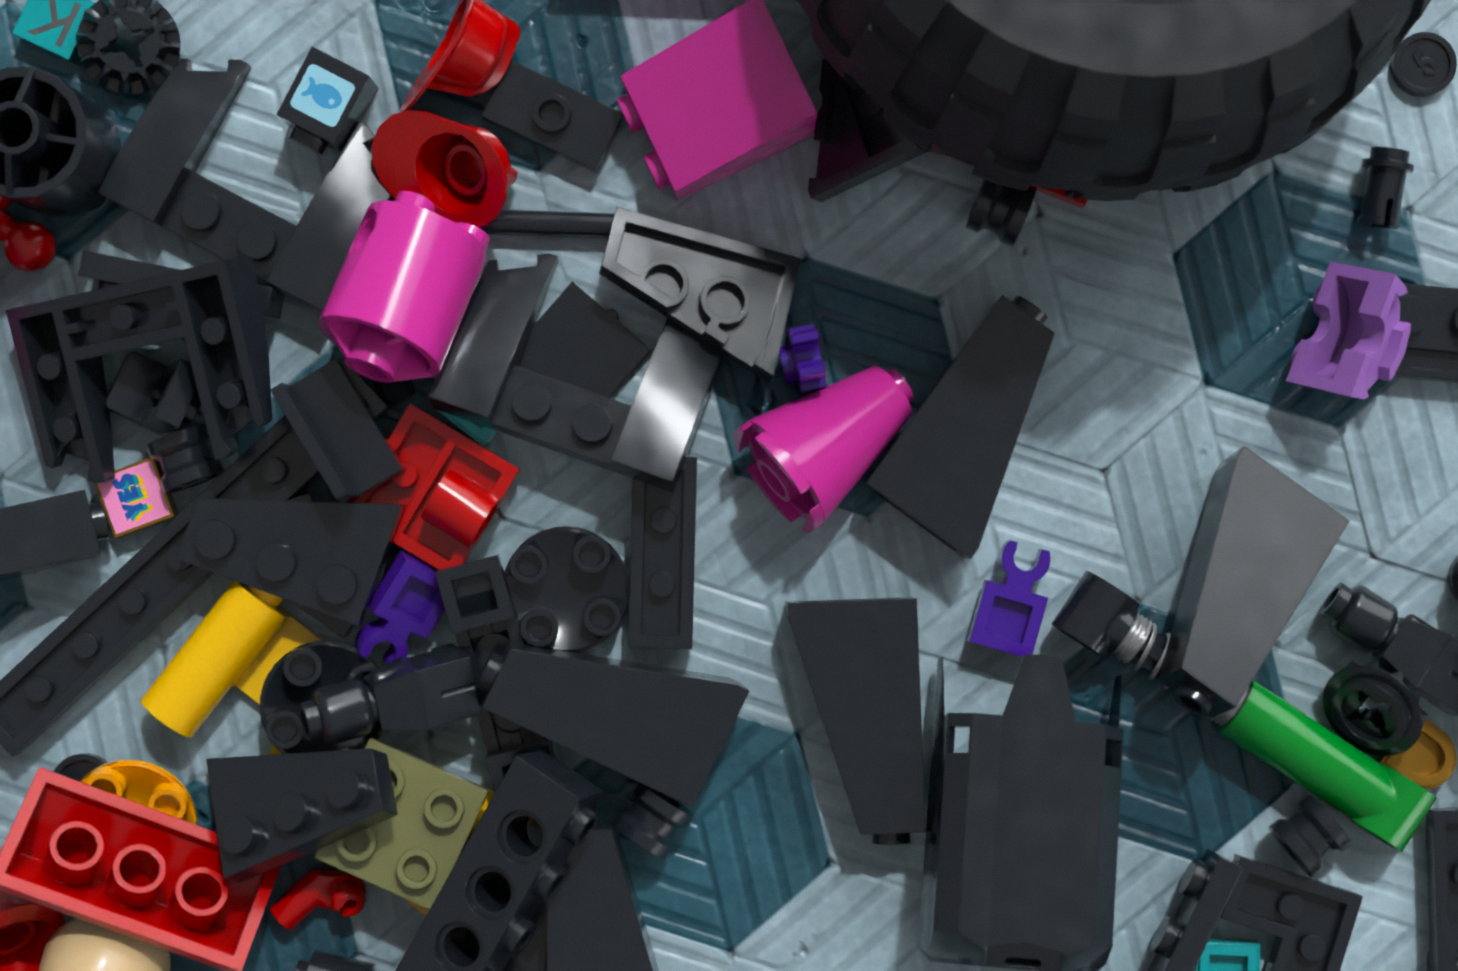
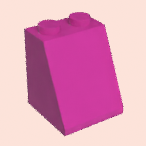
[616,0,817,201]

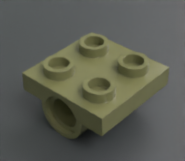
[314,737,490,910]

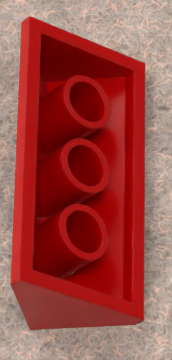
[0,767,281,971]

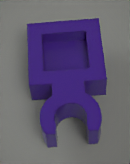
[779,324,827,396]
[967,540,1051,657]
[354,551,445,665]

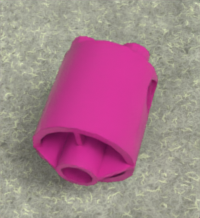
[317,191,490,383]

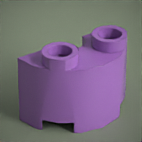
[1286,261,1411,399]

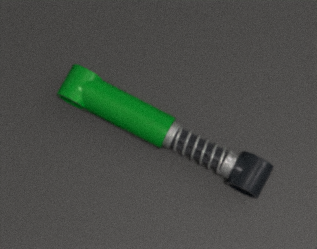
[1052,570,1437,852]

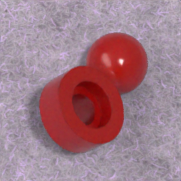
[0,196,56,272]

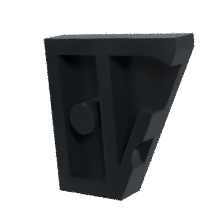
[808,59,927,202]

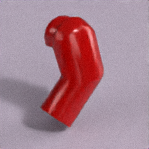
[270,868,366,931]

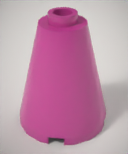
[733,366,914,533]

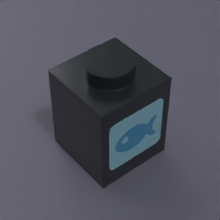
[276,46,379,155]

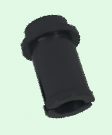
[1357,147,1414,229]

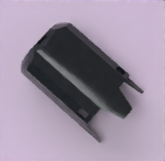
[918,654,1124,971]

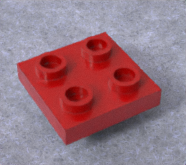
[352,403,521,570]

